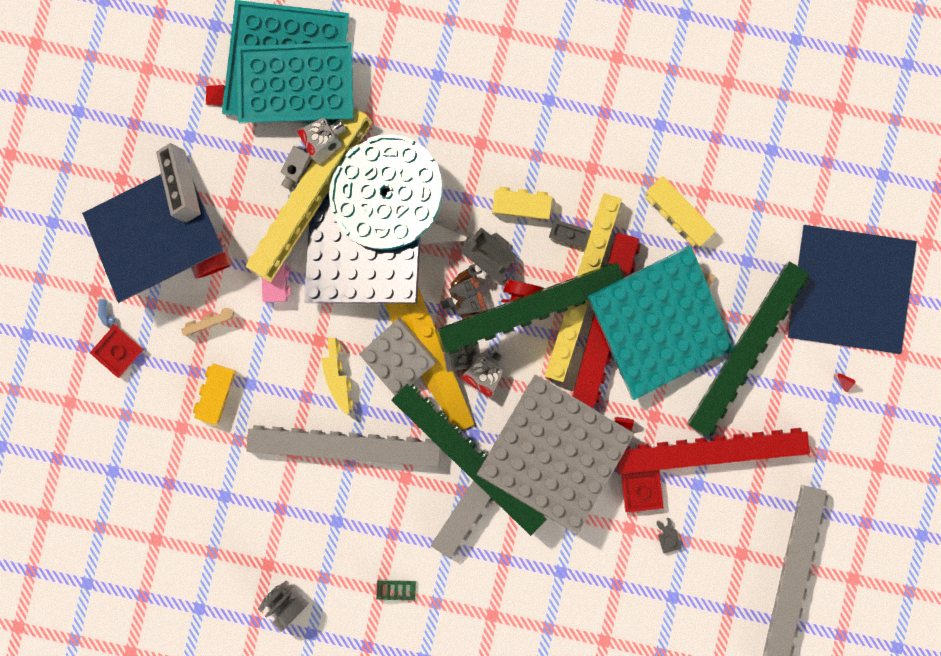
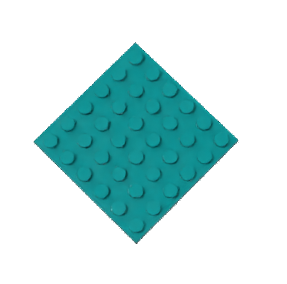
[222,0,350,125]
[587,245,734,400]

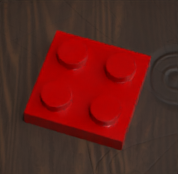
[89,324,145,378]
[621,470,664,513]

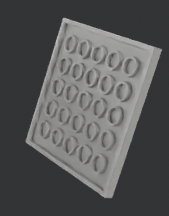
[476,374,634,535]

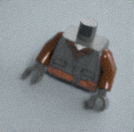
[440,263,488,319]

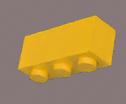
[193,363,237,425]

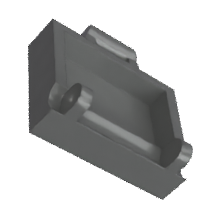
[461,228,517,281]

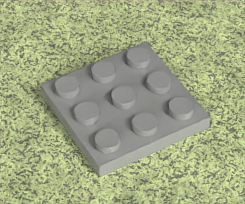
[359,318,437,396]

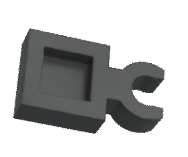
[656,517,682,554]

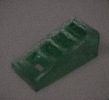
[376,579,416,600]

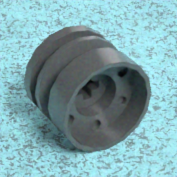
[258,580,309,632]

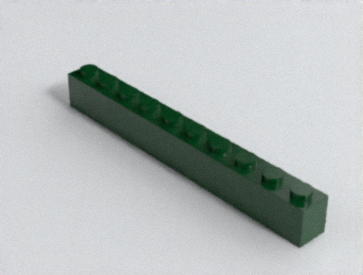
[686,261,809,437]
[435,263,623,355]
[391,383,547,536]

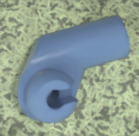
[98,299,116,327]

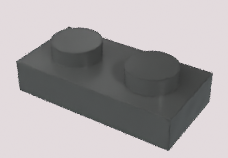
[548,219,591,249]

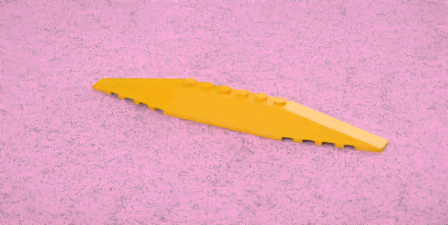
[359,143,475,430]

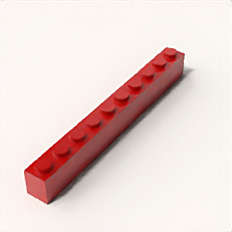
[572,232,641,411]
[616,428,810,474]

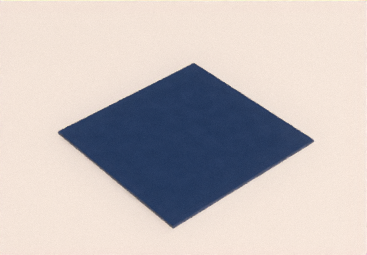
[82,174,224,304]
[787,225,917,354]

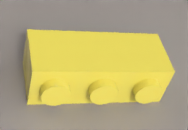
[492,187,552,221]

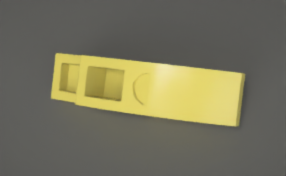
[321,338,353,414]

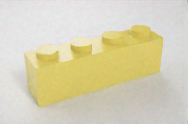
[644,176,716,248]

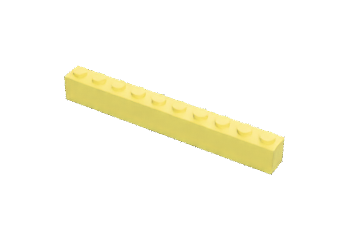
[245,108,373,283]
[544,193,622,382]

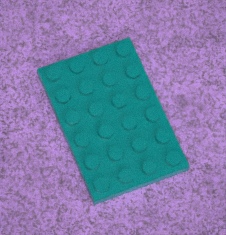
[237,42,354,124]

